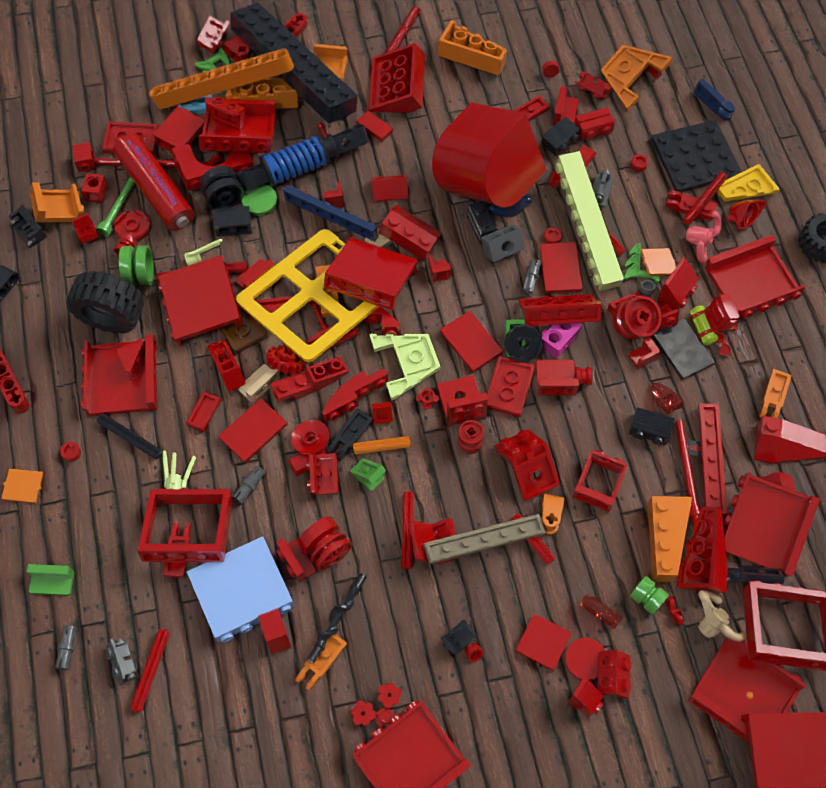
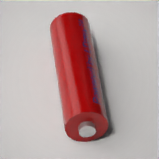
[113,133,195,231]

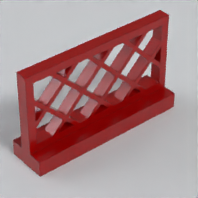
[519,294,601,326]

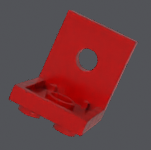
[437,375,488,427]
[494,429,560,501]

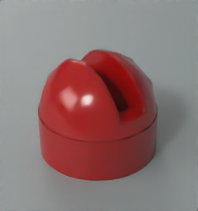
[465,643,483,662]

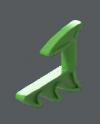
[195,48,229,72]
[624,243,660,284]

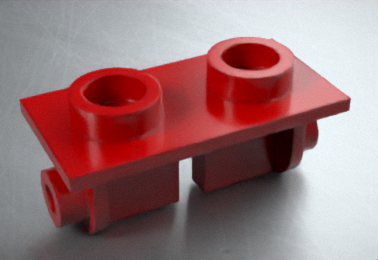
[575,72,611,99]

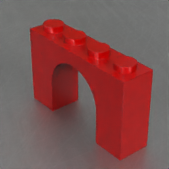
[172,144,254,191]

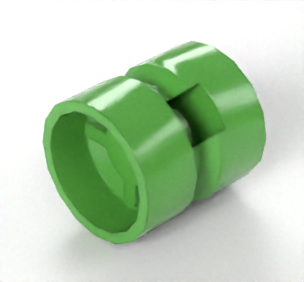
[629,576,670,615]

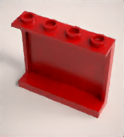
[199,98,276,153]
[704,234,806,320]
[324,237,418,311]
[158,255,244,347]
[81,334,157,417]
[723,472,820,576]
[687,637,806,744]
[352,700,471,788]
[741,712,826,788]

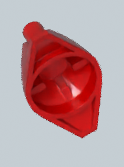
[727,200,766,230]

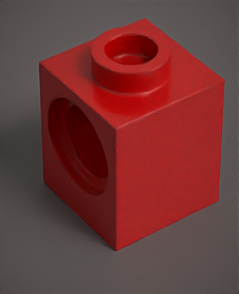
[72,142,96,172]
[81,174,108,203]

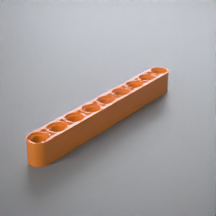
[149,49,294,109]

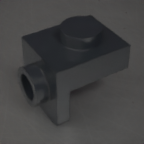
[441,620,477,654]

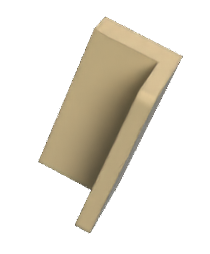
[238,364,280,404]

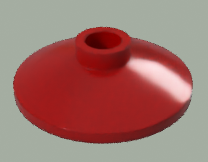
[291,420,330,455]

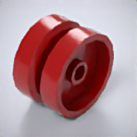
[612,296,662,340]

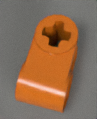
[541,494,564,535]

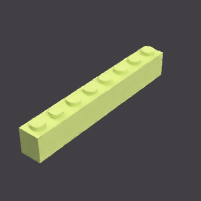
[555,151,624,291]

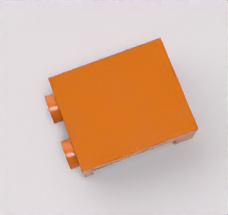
[314,44,348,82]
[29,182,84,222]

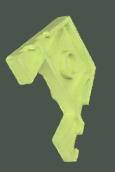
[369,334,440,401]

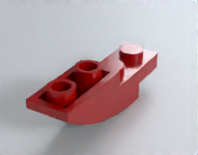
[270,356,349,402]
[322,368,388,423]

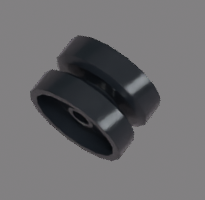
[199,166,244,210]

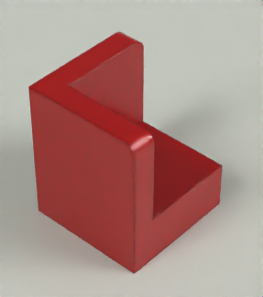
[324,182,344,208]
[428,254,451,282]
[628,337,660,369]

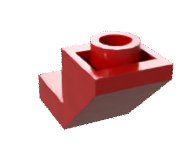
[364,307,401,336]

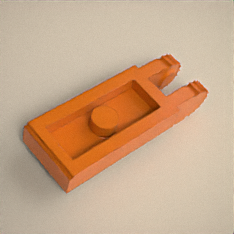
[759,369,792,418]
[295,634,348,691]

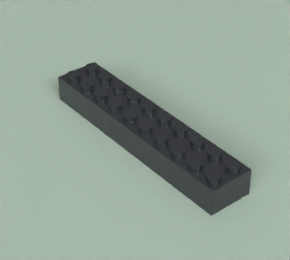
[230,2,358,124]

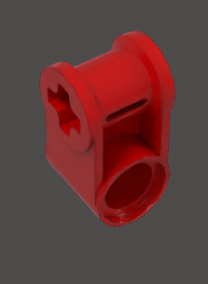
[222,35,252,62]

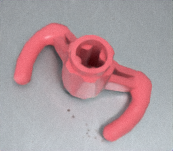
[686,211,721,264]

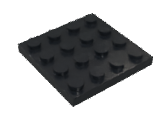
[651,119,742,193]

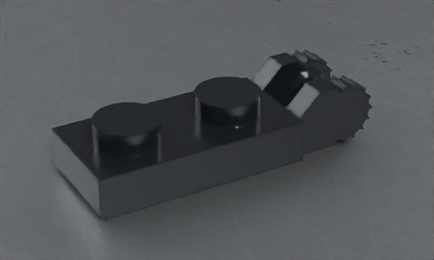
[327,408,373,461]

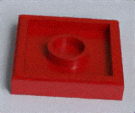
[515,614,572,671]

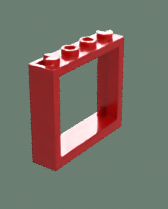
[138,489,233,562]
[742,581,826,671]

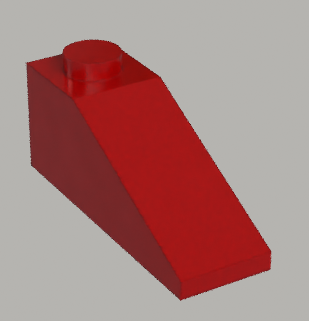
[208,339,246,392]

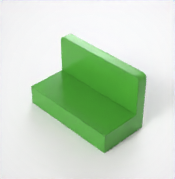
[27,564,75,596]

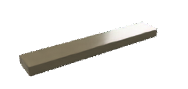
[423,514,546,565]

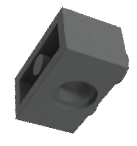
[481,224,525,262]

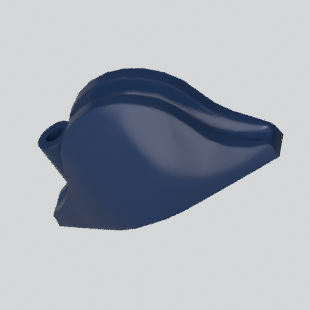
[488,195,532,217]

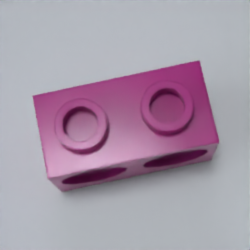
[541,323,582,359]

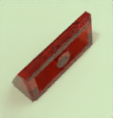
[580,593,623,629]

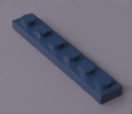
[283,185,378,242]

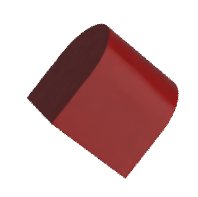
[432,102,547,207]

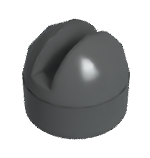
[640,280,656,296]

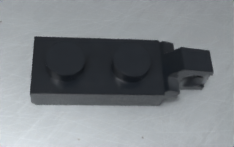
[727,566,784,584]

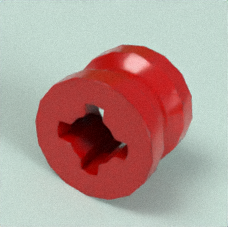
[575,367,592,386]

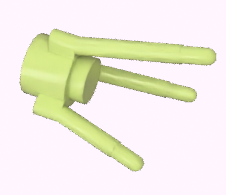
[184,239,222,266]
[163,450,196,489]

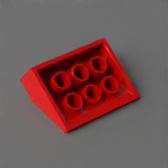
[368,43,425,113]

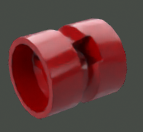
[458,420,484,454]

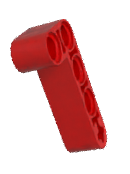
[0,350,30,414]

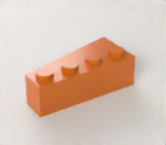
[438,20,507,76]

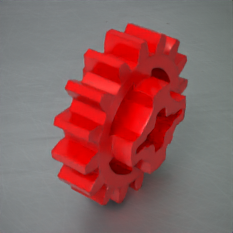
[265,345,307,375]

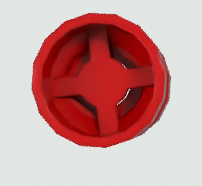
[113,233,137,256]

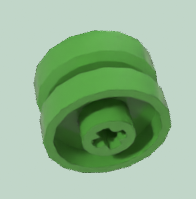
[119,245,154,286]

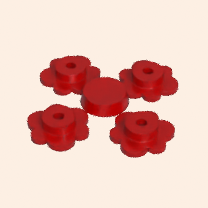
[351,683,408,742]

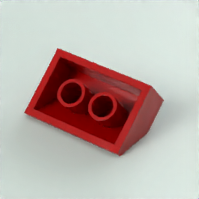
[378,205,442,261]

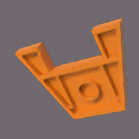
[601,45,673,111]

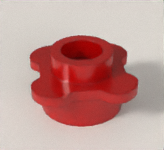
[416,388,439,409]

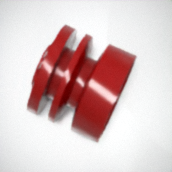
[297,516,353,571]

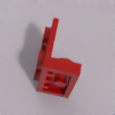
[536,360,579,396]

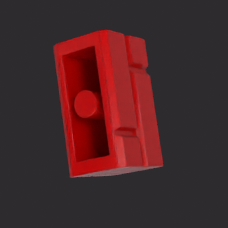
[574,107,615,140]

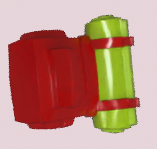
[689,294,739,346]

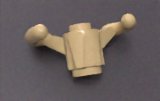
[698,590,747,642]

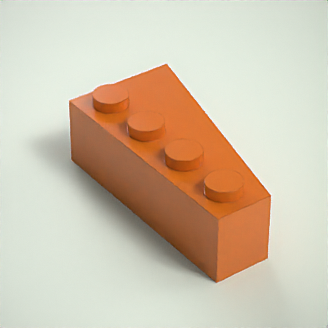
[226,78,301,109]
[647,496,692,582]

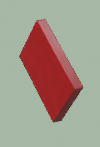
[102,122,159,155]
[540,242,582,294]
[440,311,503,373]
[487,356,535,418]
[218,398,288,464]

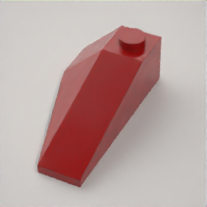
[753,416,826,464]
[677,506,728,593]

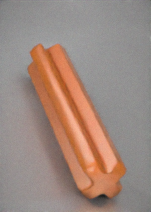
[353,436,411,454]

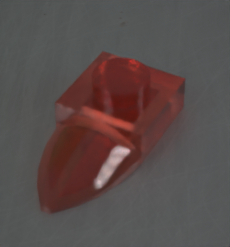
[651,382,684,414]

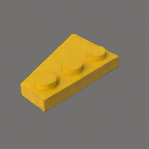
[717,164,780,202]

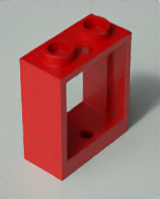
[573,450,629,512]

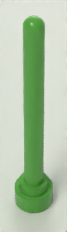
[96,176,135,237]

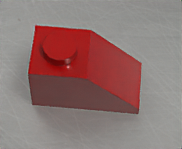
[568,677,603,718]

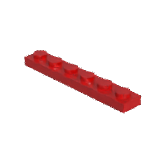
[698,403,727,517]

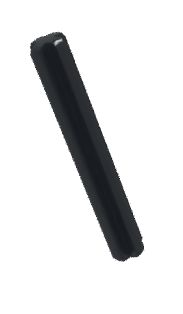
[97,413,162,459]

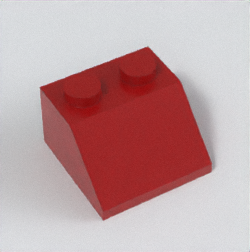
[657,258,699,311]

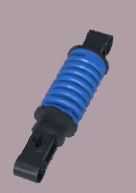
[236,124,369,191]

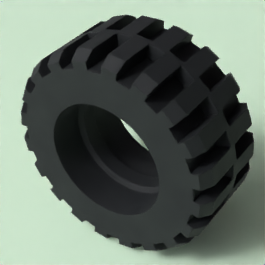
[66,271,144,334]

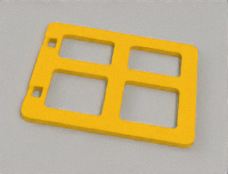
[236,229,379,362]

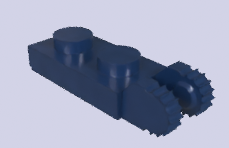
[694,78,735,121]

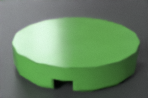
[242,184,278,216]

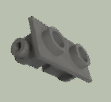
[592,169,614,207]
[106,638,137,685]

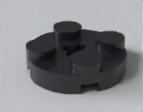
[504,324,543,362]

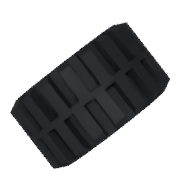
[798,213,826,263]

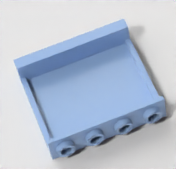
[187,536,294,643]

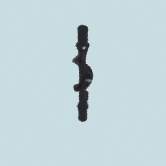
[307,573,367,664]

